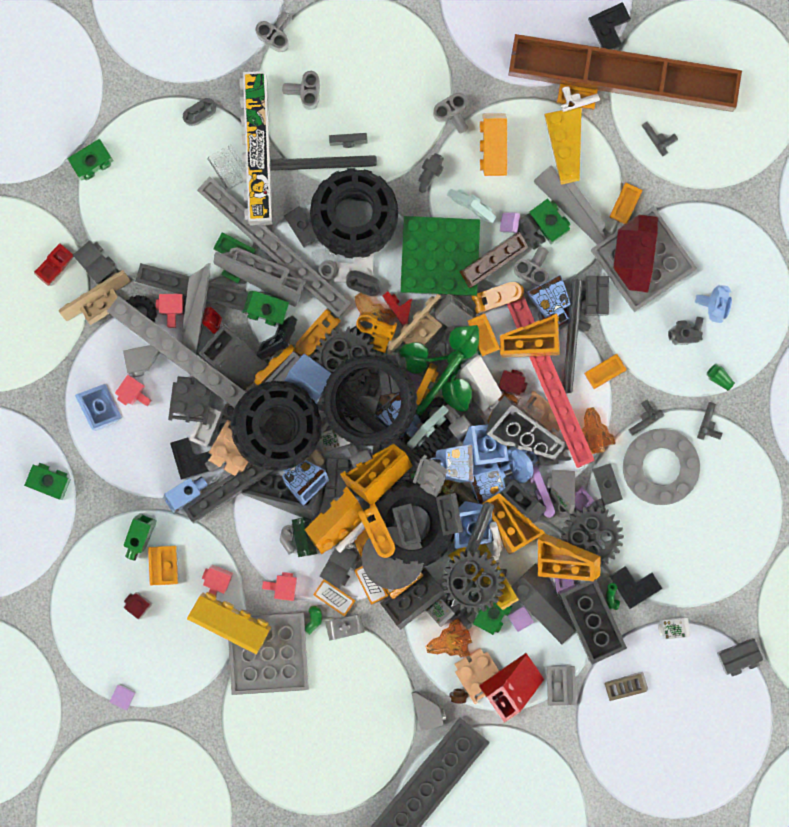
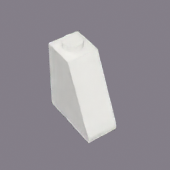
[455,354,503,412]

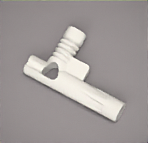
[561,86,600,112]
[335,522,365,553]
[489,522,504,560]

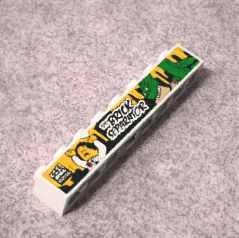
[240,71,273,226]

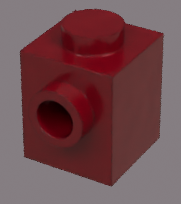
[498,369,528,396]
[123,592,153,620]

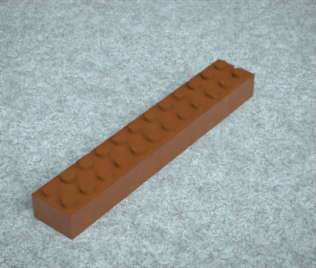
[508,34,742,112]

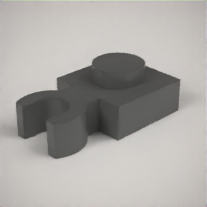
[517,214,546,250]
[537,446,571,466]

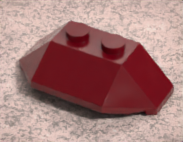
[613,214,658,293]

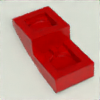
[34,243,74,286]

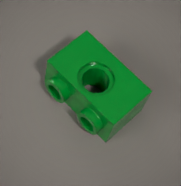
[67,139,114,181]
[529,198,571,244]
[242,291,289,327]
[24,463,71,500]
[472,601,513,635]

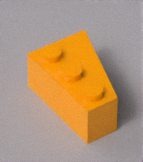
[500,314,560,358]
[482,493,545,554]

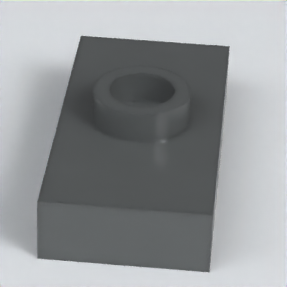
[329,133,368,148]
[284,206,318,248]
[592,463,623,506]
[436,493,463,536]
[392,504,421,546]

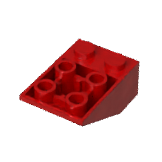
[479,653,545,723]

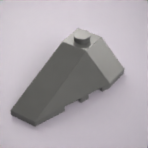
[486,396,567,459]
[241,475,325,520]
[511,563,576,645]

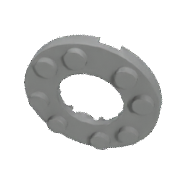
[623,429,700,505]

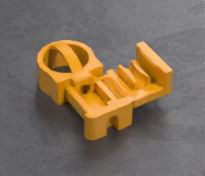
[356,312,397,353]

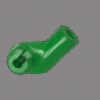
[606,583,620,610]
[305,605,322,635]

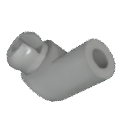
[279,525,297,555]

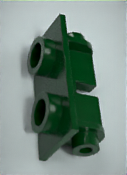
[292,517,317,558]

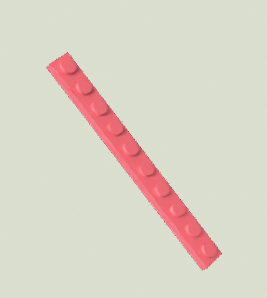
[507,295,595,468]

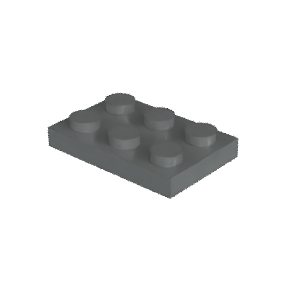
[380,568,446,630]

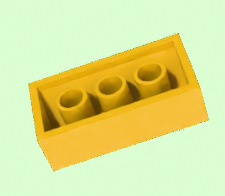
[187,592,271,654]

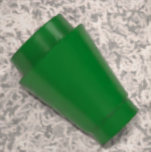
[706,363,735,391]

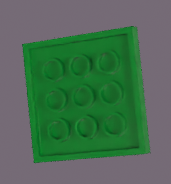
[400,216,480,296]

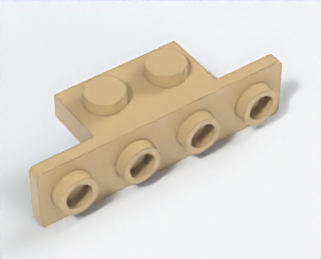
[58,270,131,325]
[387,294,443,354]

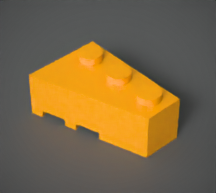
[480,113,507,176]
[340,444,413,505]
[305,486,368,554]
[538,533,600,581]

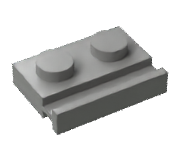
[413,455,448,497]
[547,666,576,706]

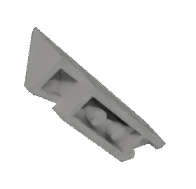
[534,165,611,245]
[213,247,306,307]
[182,263,211,356]

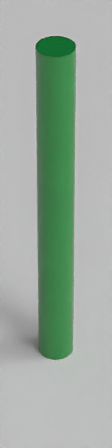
[416,351,465,416]

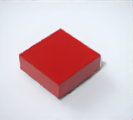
[202,306,222,334]

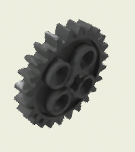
[314,326,377,389]
[561,505,624,567]
[442,550,505,613]

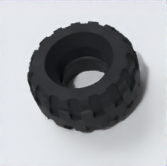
[310,168,398,259]
[231,381,322,471]
[368,479,454,567]

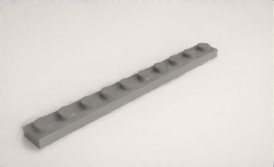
[197,176,351,318]
[107,296,273,428]

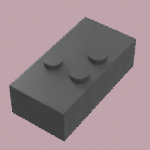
[558,580,627,665]

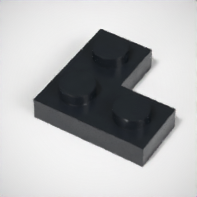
[588,2,631,50]
[257,315,298,360]
[170,437,218,480]
[609,566,663,609]

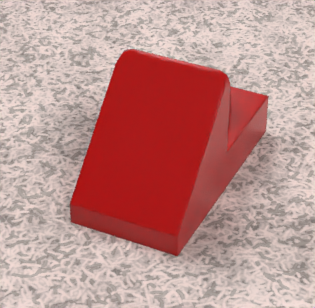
[382,291,412,327]

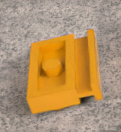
[416,363,439,405]
[148,546,178,586]

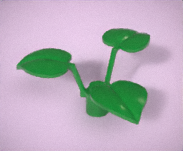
[399,325,479,411]

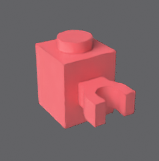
[156,294,184,328]
[115,375,152,407]
[202,564,233,596]
[262,572,297,601]

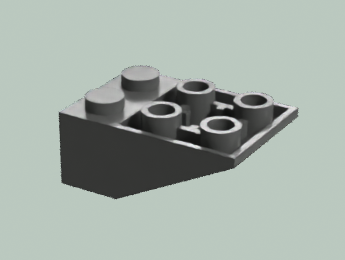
[198,324,268,391]

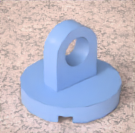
[695,285,732,323]
[500,447,537,483]

